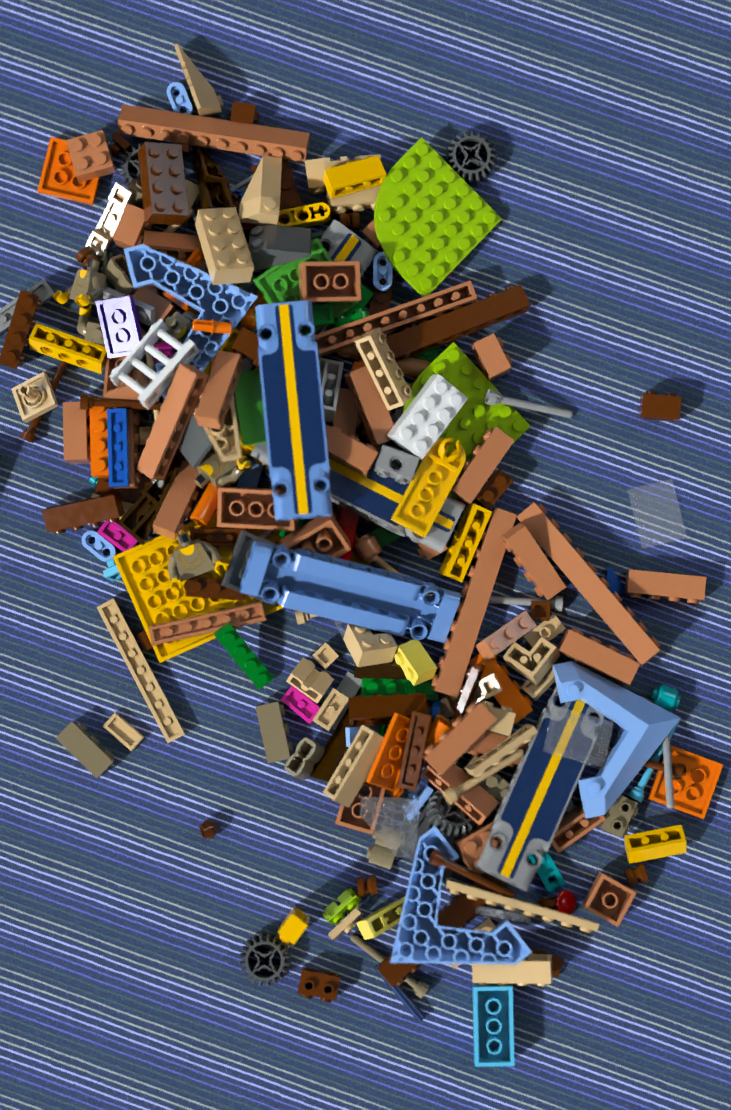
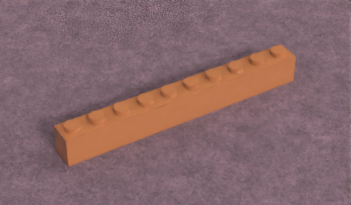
[118,104,310,163]
[315,280,477,358]
[517,502,661,665]
[431,507,517,698]

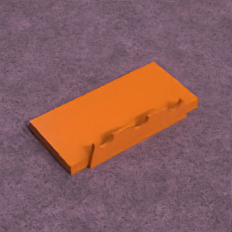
[366,713,411,792]

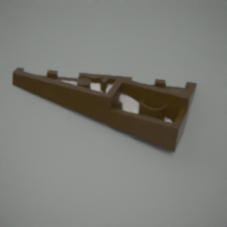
[192,145,240,216]
[117,450,184,546]
[354,658,439,679]
[310,689,361,782]

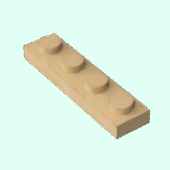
[465,724,538,777]

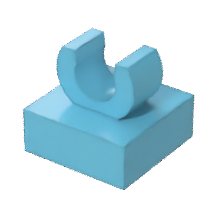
[103,558,122,582]

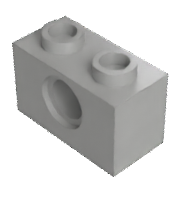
[373,445,419,484]

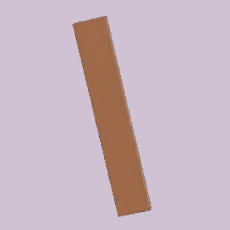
[148,602,266,646]

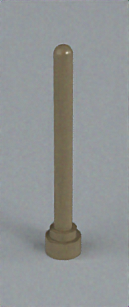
[350,934,430,998]

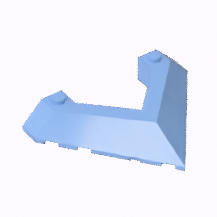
[124,244,258,399]
[552,661,681,819]
[390,826,532,965]

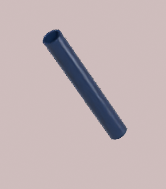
[374,963,426,1023]

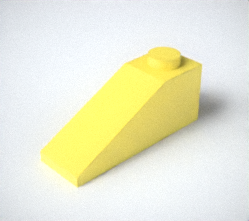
[356,896,405,940]

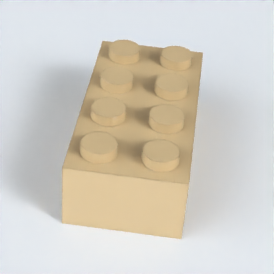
[195,207,254,285]

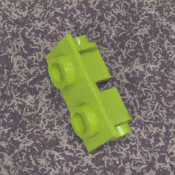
[322,888,362,925]

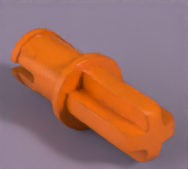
[192,319,232,335]

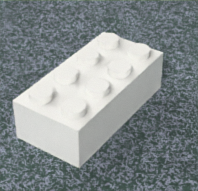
[386,374,468,460]

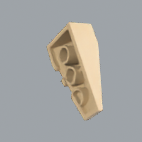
[174,44,224,118]
[305,154,381,195]
[239,156,282,225]
[195,395,242,462]

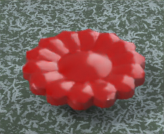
[555,890,576,914]

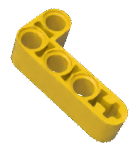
[258,202,331,228]

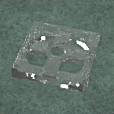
[475,906,531,923]

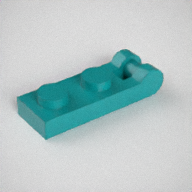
[528,851,566,894]

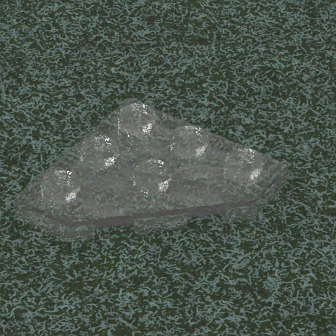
[360,796,420,858]

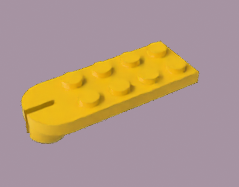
[391,437,466,538]

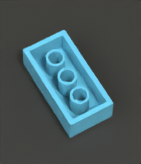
[472,983,514,1067]

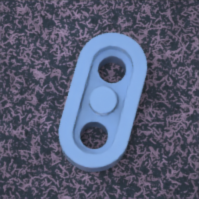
[166,82,193,115]
[373,252,392,291]
[82,531,117,562]

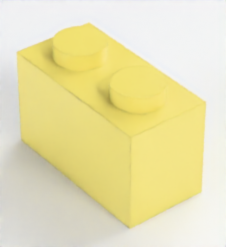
[394,639,437,686]

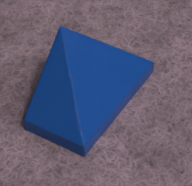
[605,567,625,596]

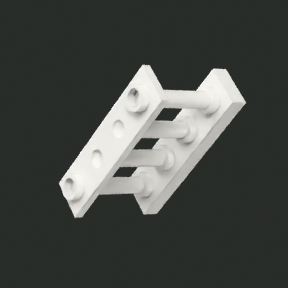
[109,319,199,410]

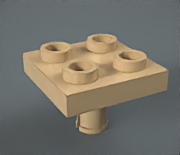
[12,372,58,423]

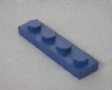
[107,408,130,487]

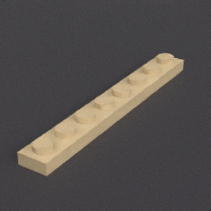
[97,598,185,743]
[444,878,599,933]

